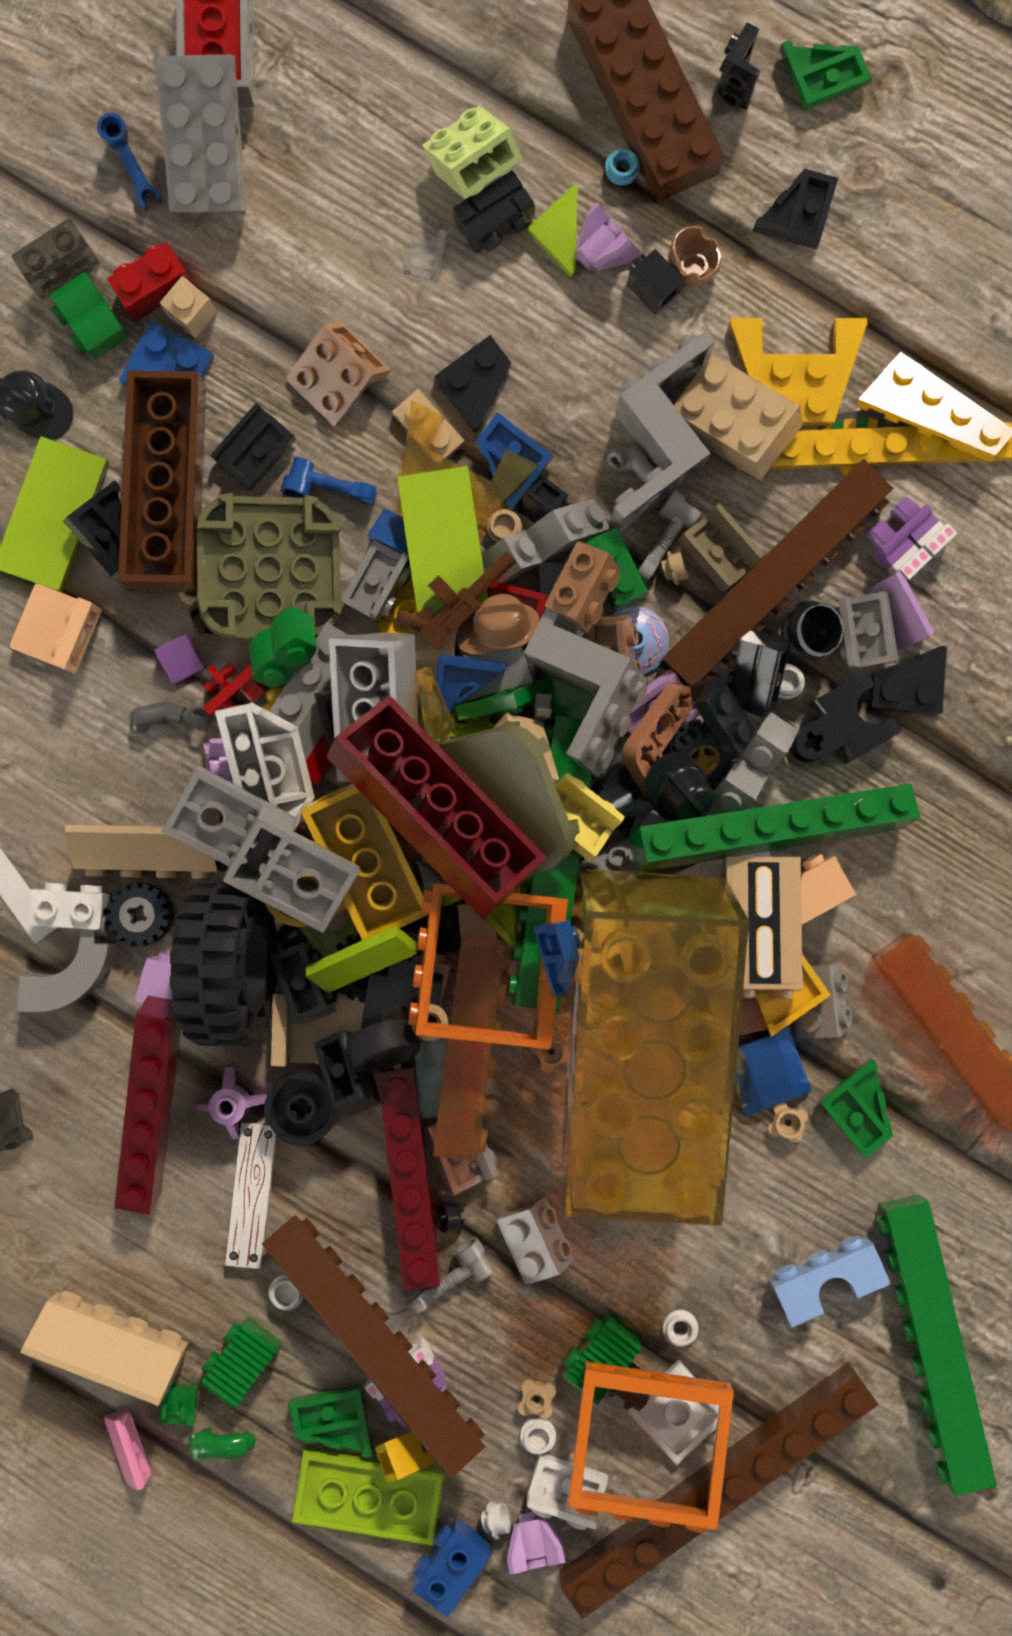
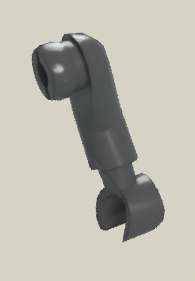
[129,702,209,733]

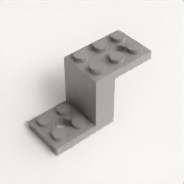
[610,330,715,533]
[524,608,647,777]

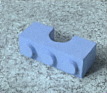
[768,1236,891,1328]

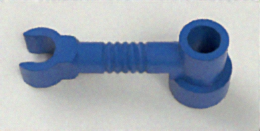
[97,113,162,211]
[280,457,377,505]

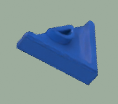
[431,654,507,722]

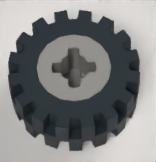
[105,882,174,947]

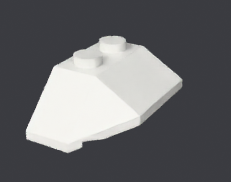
[215,703,314,830]

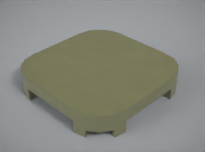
[196,493,343,640]
[437,721,580,873]

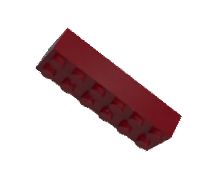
[327,695,547,920]

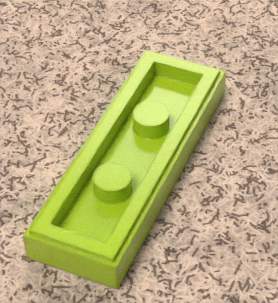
[306,926,418,993]

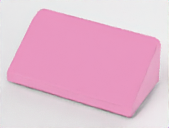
[104,1407,152,1490]

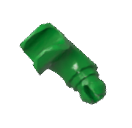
[189,1427,256,1459]

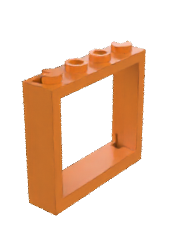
[408,883,568,1050]
[568,1361,734,1533]

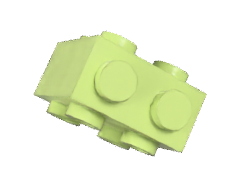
[422,105,523,199]

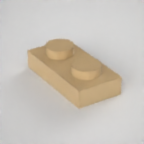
[392,389,465,467]

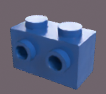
[412,1517,491,1617]

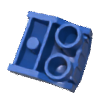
[721,1025,811,1116]

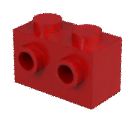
[107,241,192,323]

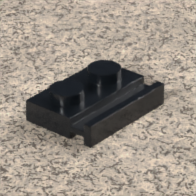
[210,403,296,492]

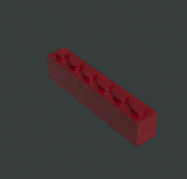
[114,995,181,1215]
[377,1063,442,1290]

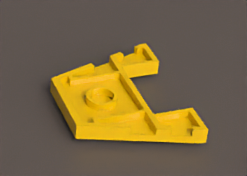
[729,318,867,426]

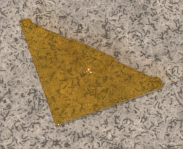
[416,666,455,745]

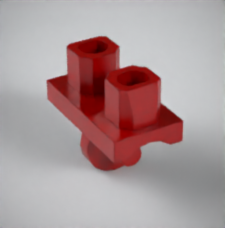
[202,662,267,715]

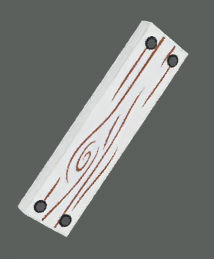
[225,1121,277,1269]

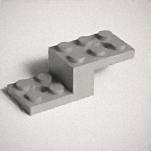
[161,765,360,933]

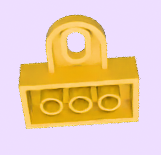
[265,784,428,940]

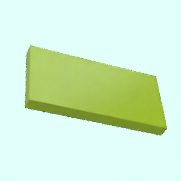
[0,436,109,593]
[397,466,488,615]
[291,1447,445,1546]

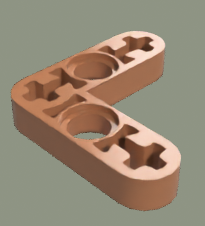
[622,684,694,814]

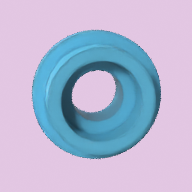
[605,149,640,185]

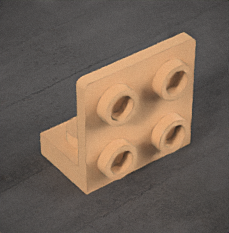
[10,583,102,674]

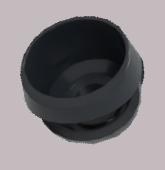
[781,600,844,660]

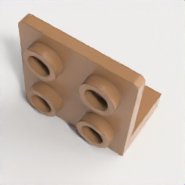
[286,322,391,426]

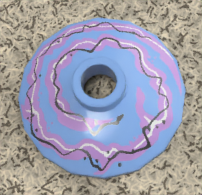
[611,606,669,675]

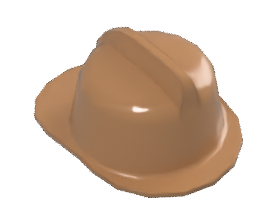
[456,594,540,656]

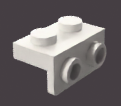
[28,882,113,930]
[526,1454,608,1530]

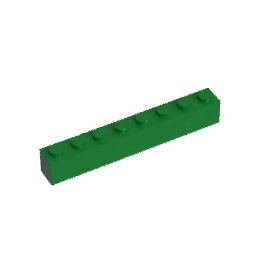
[507,715,591,1012]
[629,784,921,873]
[876,1194,997,1496]

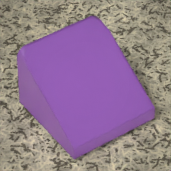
[154,635,205,685]

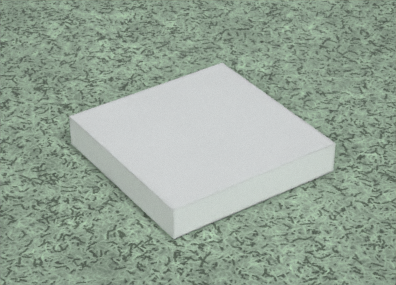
[627,1360,719,1465]

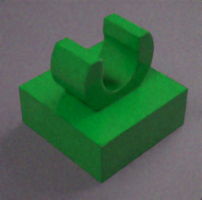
[157,1383,199,1426]

